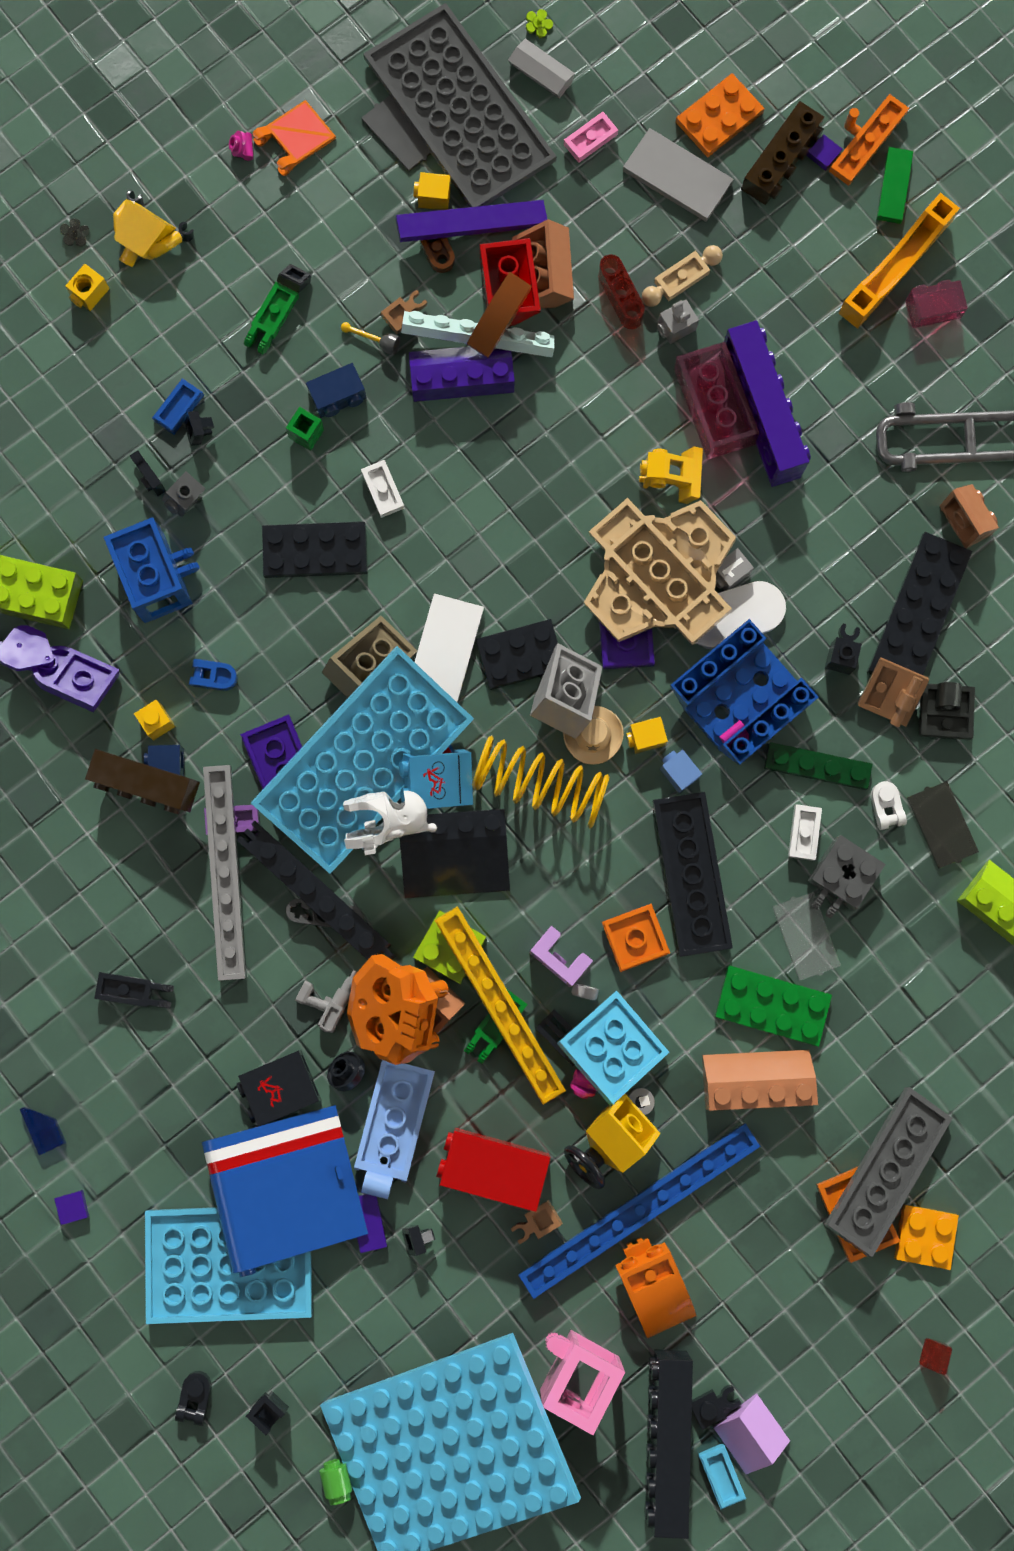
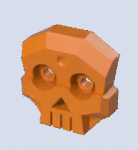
[347,954,448,1065]

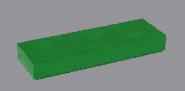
[876,147,914,224]

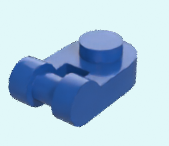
[189,659,238,691]

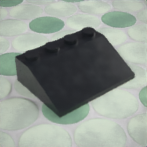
[400,809,510,899]

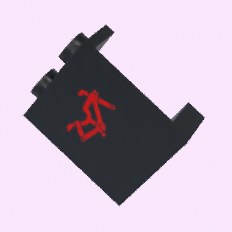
[237,1050,321,1126]

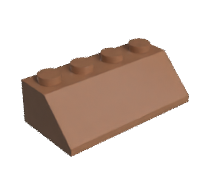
[702,1050,818,1111]

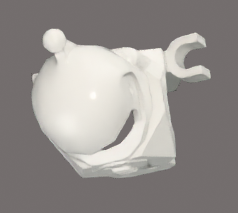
[343,791,437,855]

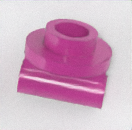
[229,131,253,161]
[719,720,749,749]
[570,1069,597,1099]

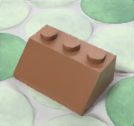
[512,219,574,309]

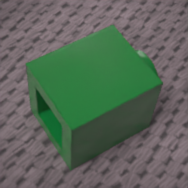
[286,407,324,451]

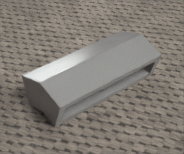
[508,39,575,99]

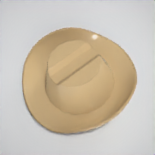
[563,705,624,764]

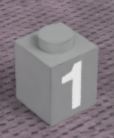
[716,548,754,591]

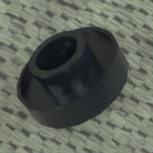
[327,1051,365,1092]

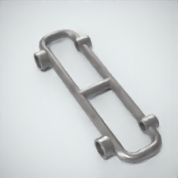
[876,402,1014,472]

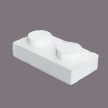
[361,460,405,518]
[788,804,822,861]

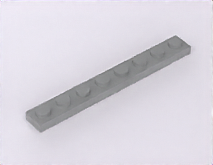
[203,765,246,981]

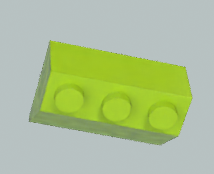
[957,860,1014,945]

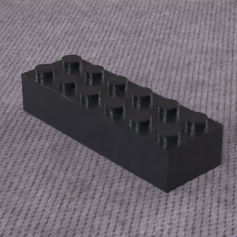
[644,1349,693,1539]

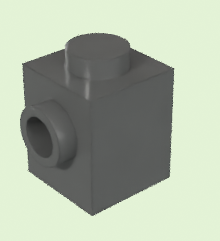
[162,471,206,517]

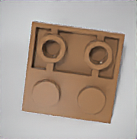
[858,657,929,727]

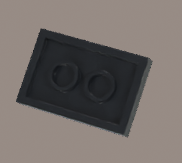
[476,619,558,690]

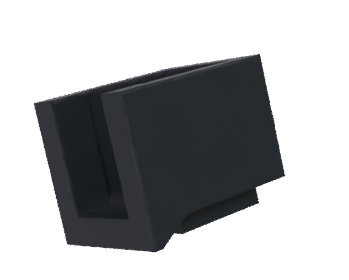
[245,1391,289,1436]

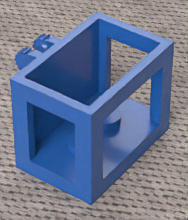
[104,517,200,623]

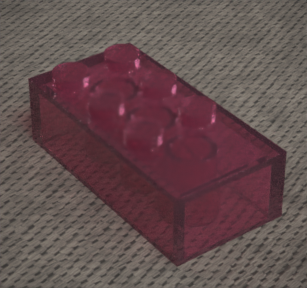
[674,342,759,460]

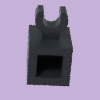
[825,623,862,675]

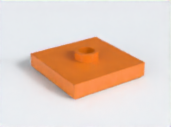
[601,904,670,972]

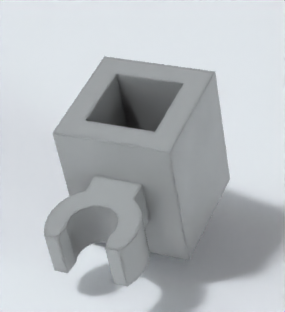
[657,299,699,344]

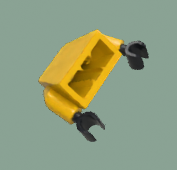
[113,190,194,267]

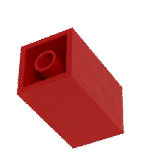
[436,1127,551,1212]

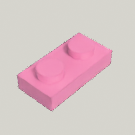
[563,112,618,163]

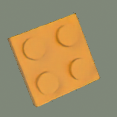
[894,1204,959,1270]

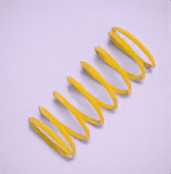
[472,735,610,829]

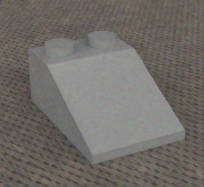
[530,643,603,739]

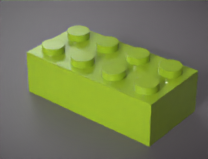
[0,555,83,629]

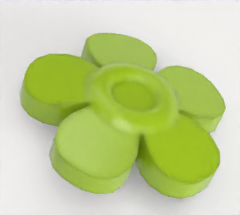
[525,9,553,38]

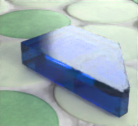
[20,1107,66,1155]

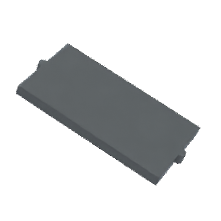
[361,96,431,171]

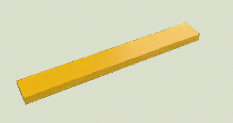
[434,906,566,1105]

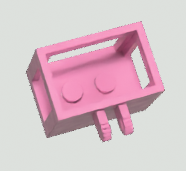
[540,1330,625,1435]

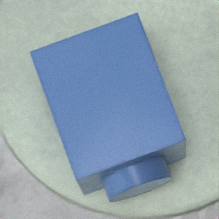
[660,750,702,793]

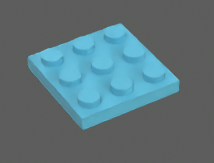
[557,991,669,1106]

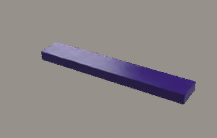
[395,200,547,242]

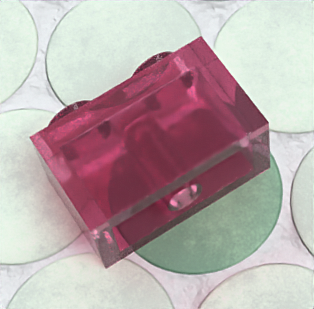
[905,280,968,328]

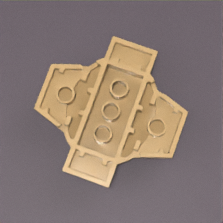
[584,498,736,645]

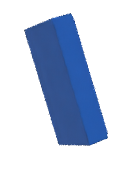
[152,378,204,435]

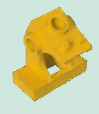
[639,446,703,504]

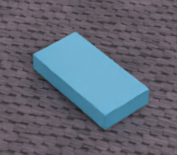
[698,1443,746,1509]

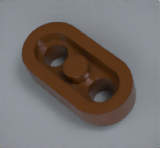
[419,238,455,273]

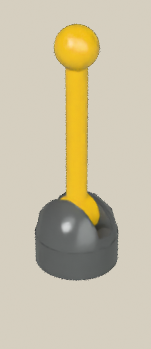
[341,322,400,356]

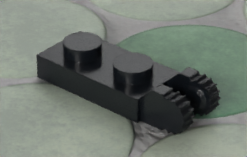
[94,972,174,1008]

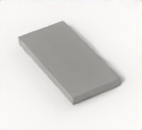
[623,128,734,222]

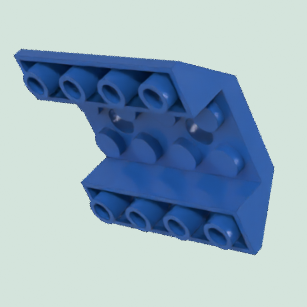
[670,619,819,765]

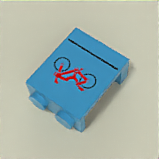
[399,749,473,809]

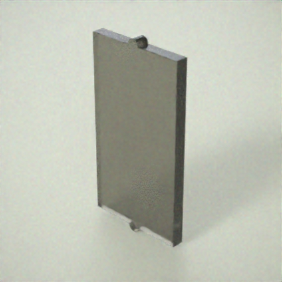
[907,781,979,869]

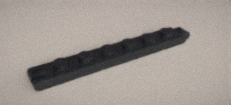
[237,821,396,960]

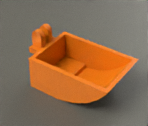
[615,1237,697,1339]

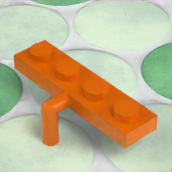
[829,94,909,186]

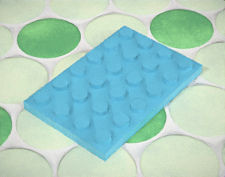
[145,1207,313,1324]

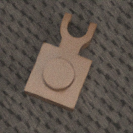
[381,290,427,335]
[511,1200,563,1244]

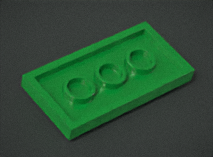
[714,965,832,1047]

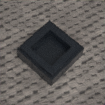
[277,264,312,293]

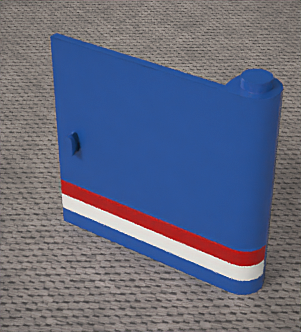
[202,1105,368,1277]

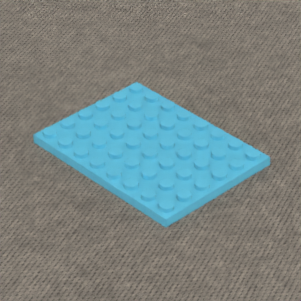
[320,1333,581,1551]

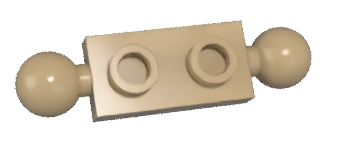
[642,245,723,307]

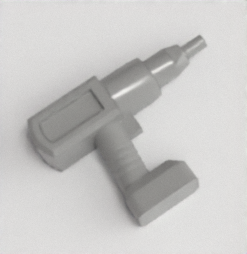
[295,970,357,1033]

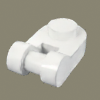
[871,781,907,830]

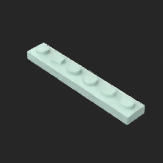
[401,311,554,357]

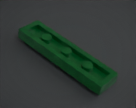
[764,742,873,790]

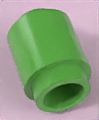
[319,1459,352,1505]

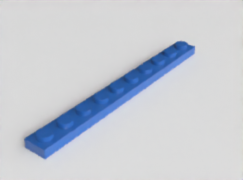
[518,1123,761,1299]

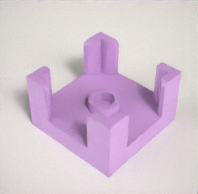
[529,926,593,987]

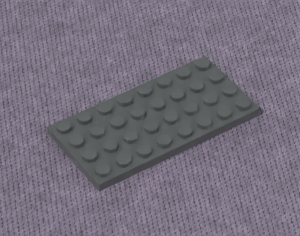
[363,3,557,207]

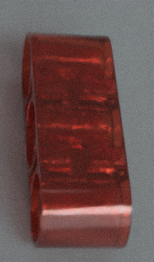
[598,254,645,329]

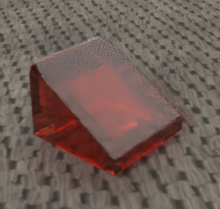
[919,1338,952,1375]

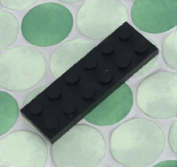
[867,532,973,675]
[652,792,733,957]

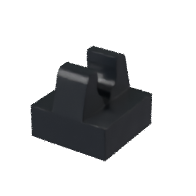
[185,411,214,446]
[402,1225,435,1256]

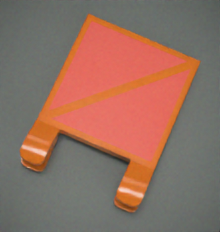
[253,100,336,176]

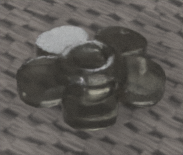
[60,218,90,247]

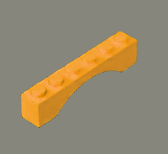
[839,192,960,329]

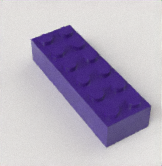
[721,320,811,487]

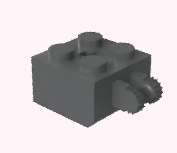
[808,835,886,919]

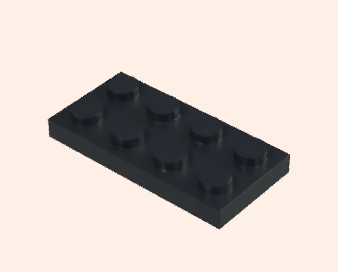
[262,522,367,578]

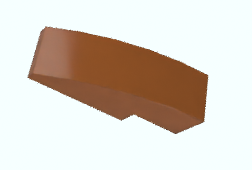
[467,272,531,358]

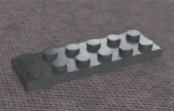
[824,1087,953,1257]

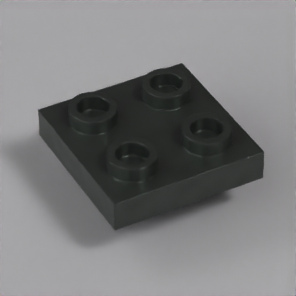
[919,682,975,740]

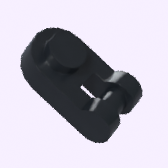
[175,1371,211,1426]

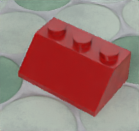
[480,238,541,326]

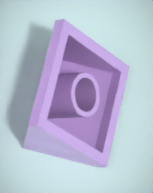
[713,1393,790,1474]

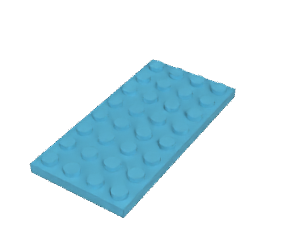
[251,646,474,874]

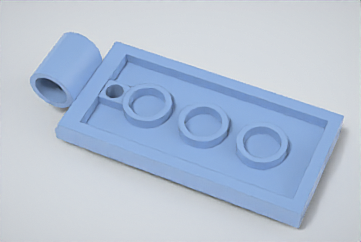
[354,1060,435,1200]

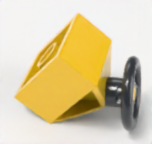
[564,1094,661,1189]

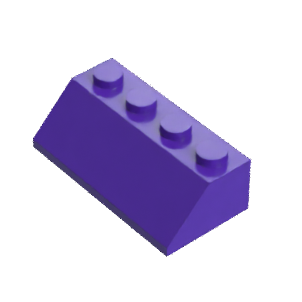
[409,346,515,402]

